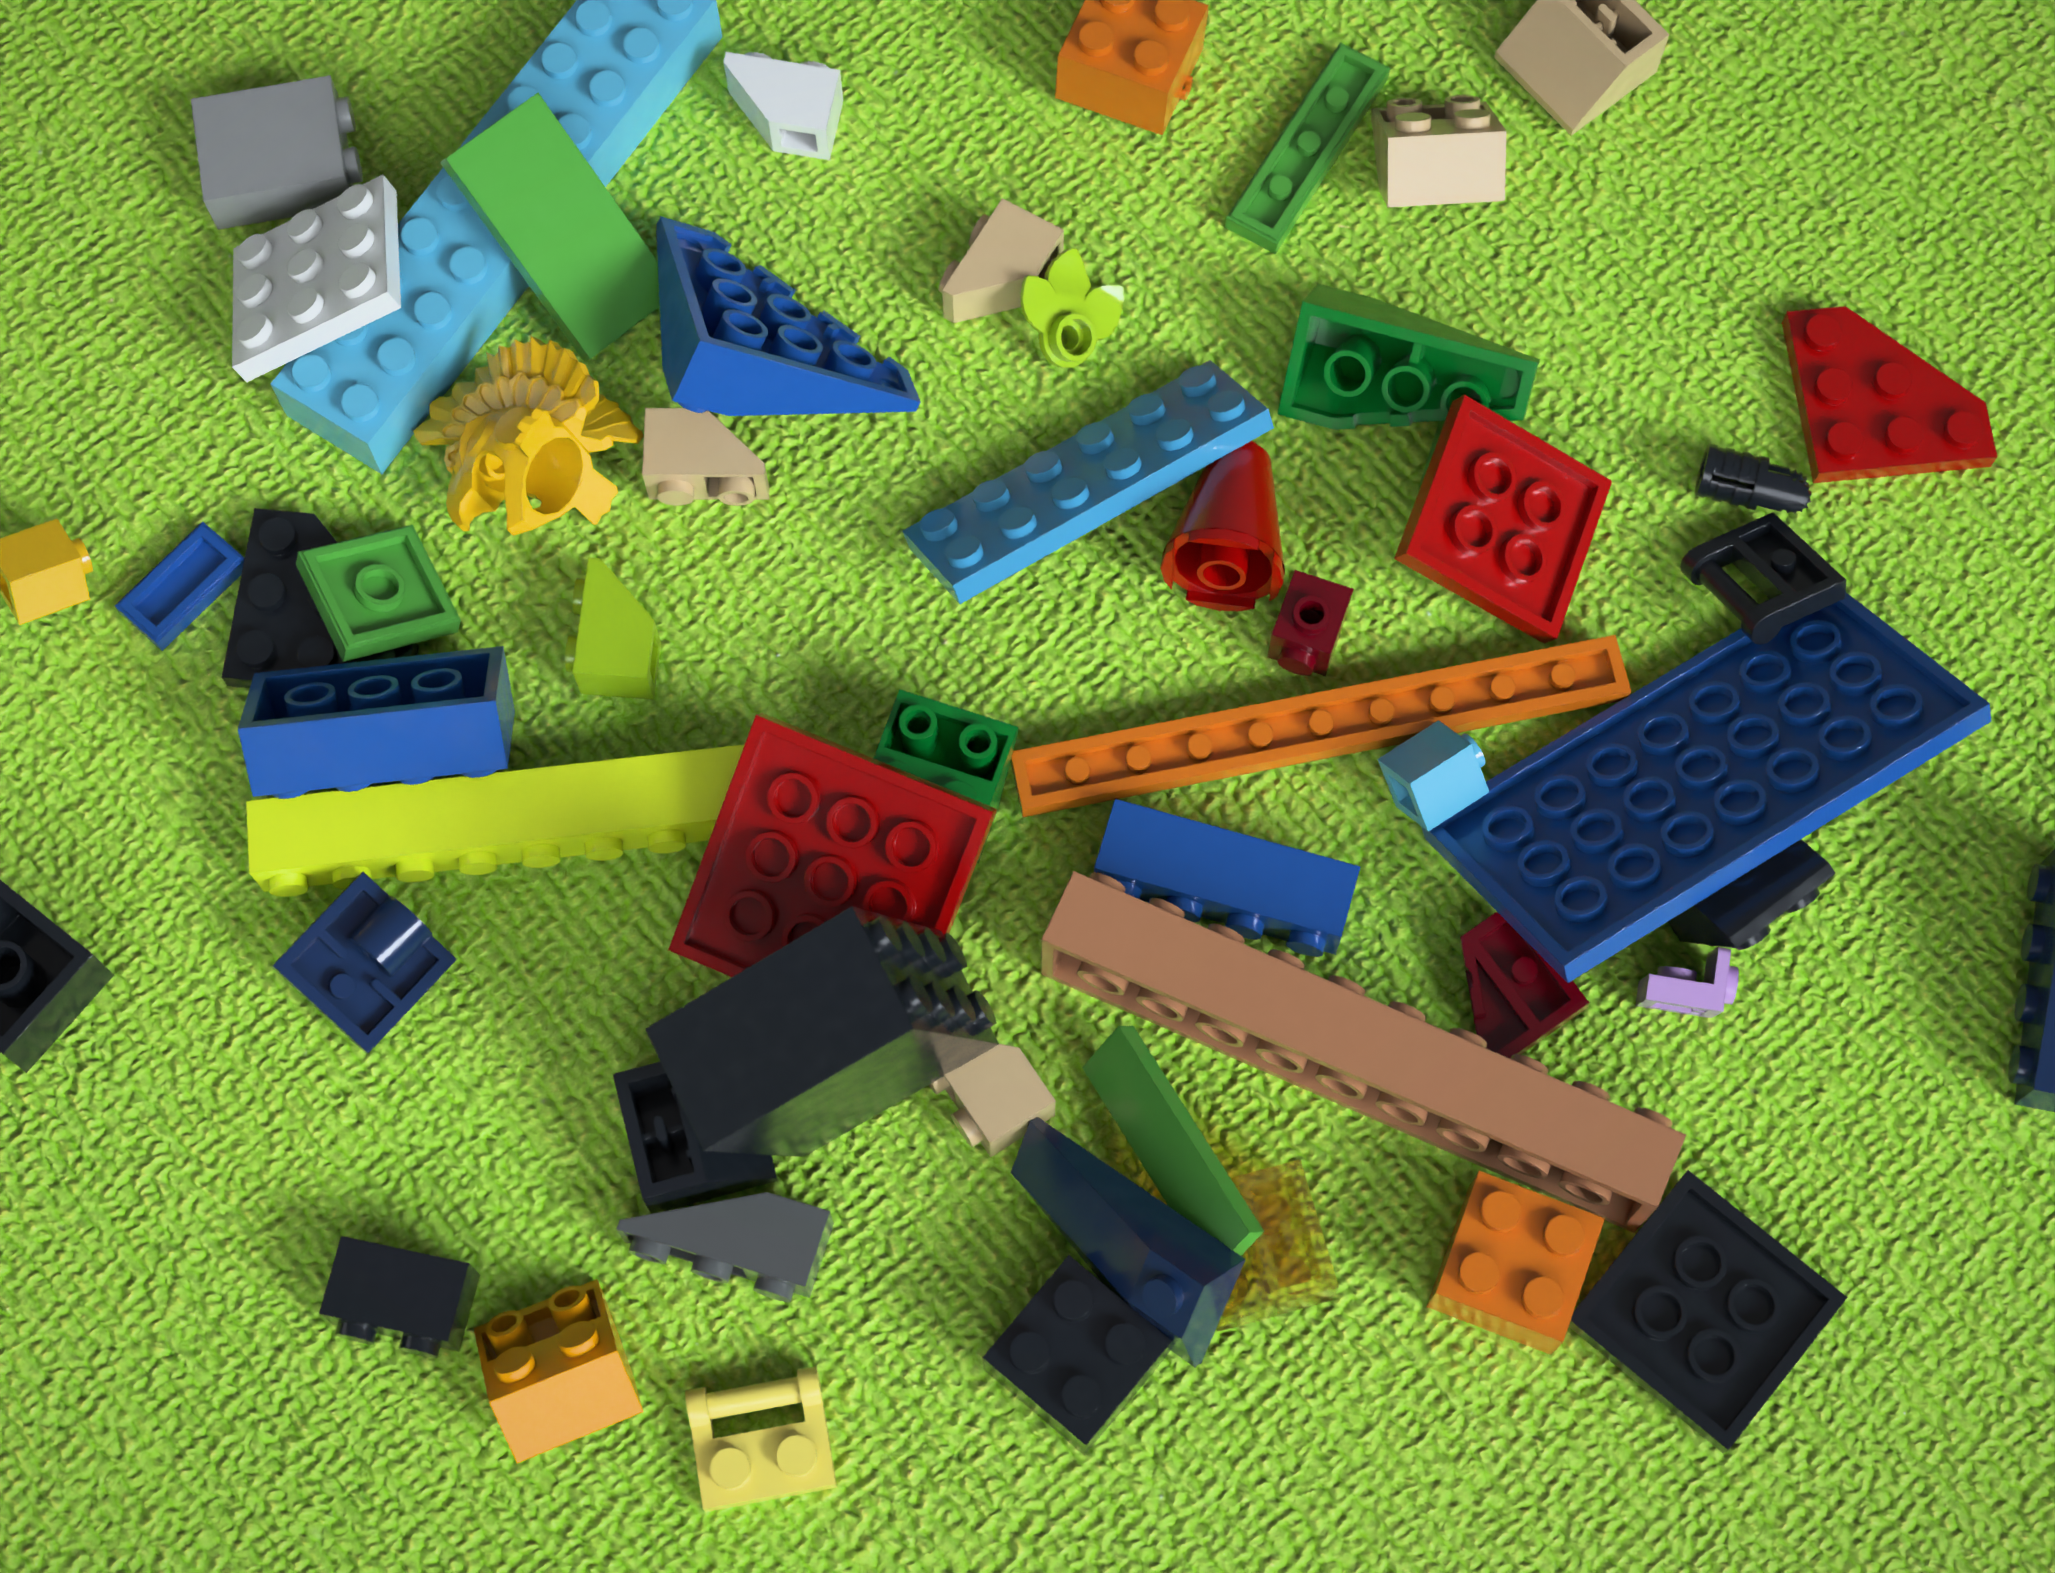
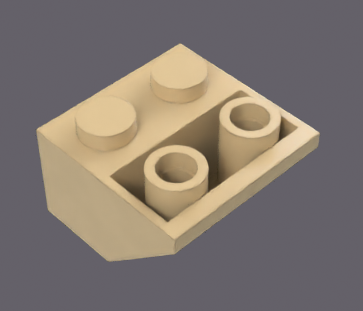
[1494,0,1670,136]
[1371,95,1507,207]

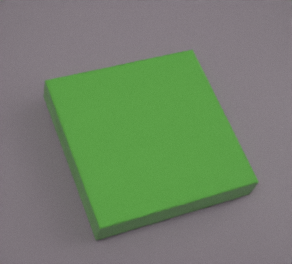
[296,525,461,662]

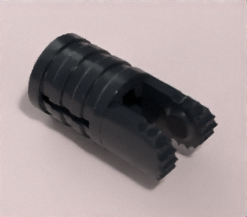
[1695,443,1812,514]

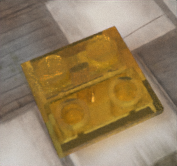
[1215,1159,1339,1332]

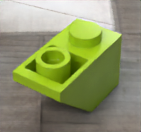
[565,557,661,700]

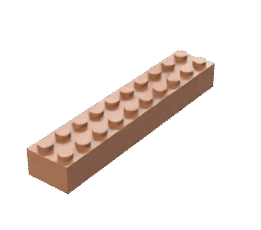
[1041,871,1686,1233]

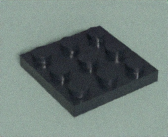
[1569,1170,1848,1453]

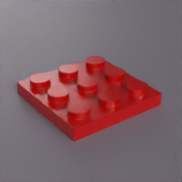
[1394,395,1612,644]

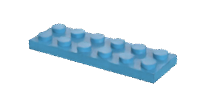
[902,360,1274,604]

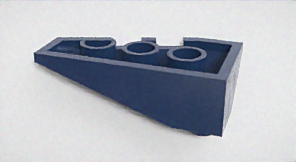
[1011,1117,1246,1367]

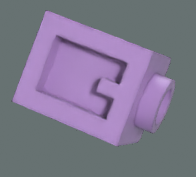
[1636,947,1739,1018]

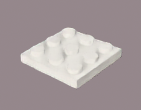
[232,175,401,382]

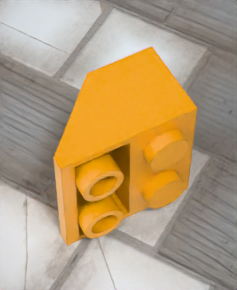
[474,1279,644,1463]

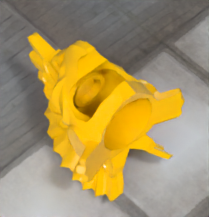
[413,336,644,536]

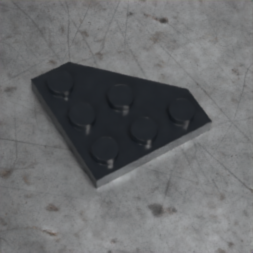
[222,508,419,688]

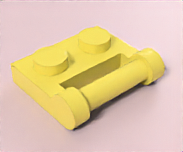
[685,1366,837,1512]

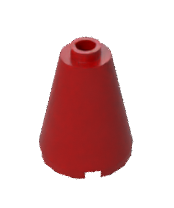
[1160,441,1285,611]

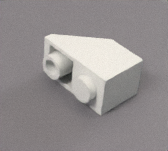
[723,52,843,160]

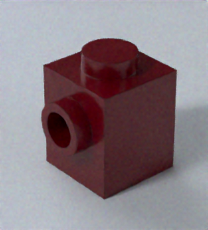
[1267,570,1354,676]

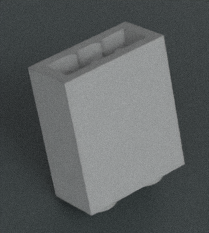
[191,75,363,230]

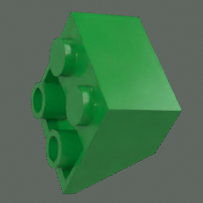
[874,689,1018,864]

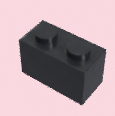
[319,1236,480,1358]

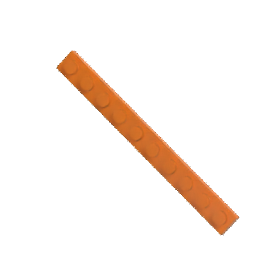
[1011,635,1631,817]

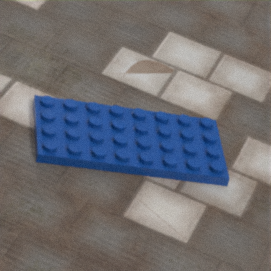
[1421,593,1991,983]

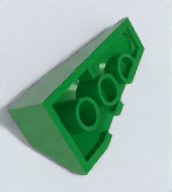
[1277,284,1540,430]

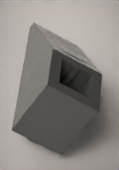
[616,1192,834,1302]

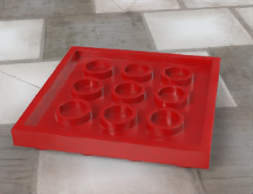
[668,713,997,977]

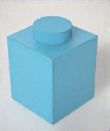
[1377,720,1489,832]

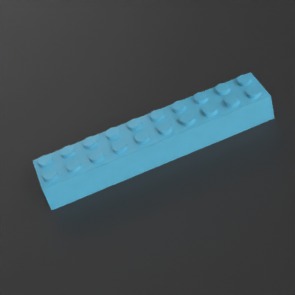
[270,0,723,474]

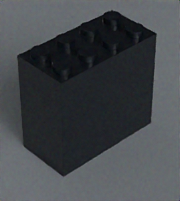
[645,906,999,1157]

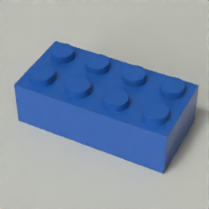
[238,646,515,799]

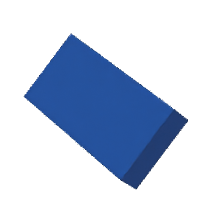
[115,521,245,651]

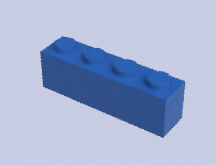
[1094,799,1361,957]

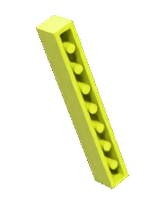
[246,744,745,897]

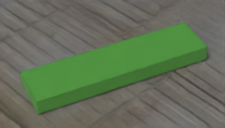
[1225,43,1390,254]
[1082,1026,1264,1256]

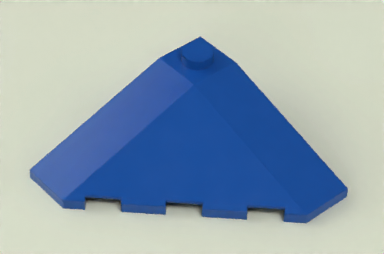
[656,216,921,416]

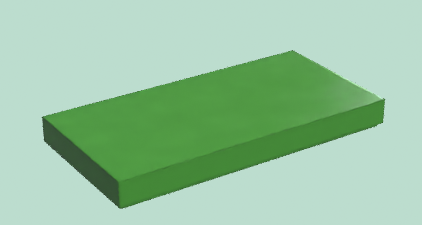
[440,93,660,362]

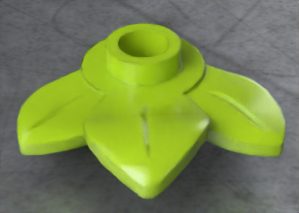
[1020,248,1124,368]

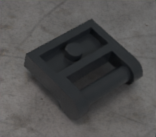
[1680,512,1846,645]

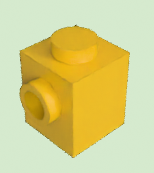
[0,518,93,625]

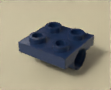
[271,872,457,1053]

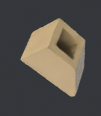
[939,198,1064,323]
[642,408,770,506]
[929,1044,1055,1157]

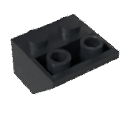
[1668,839,1836,950]
[613,1061,778,1214]

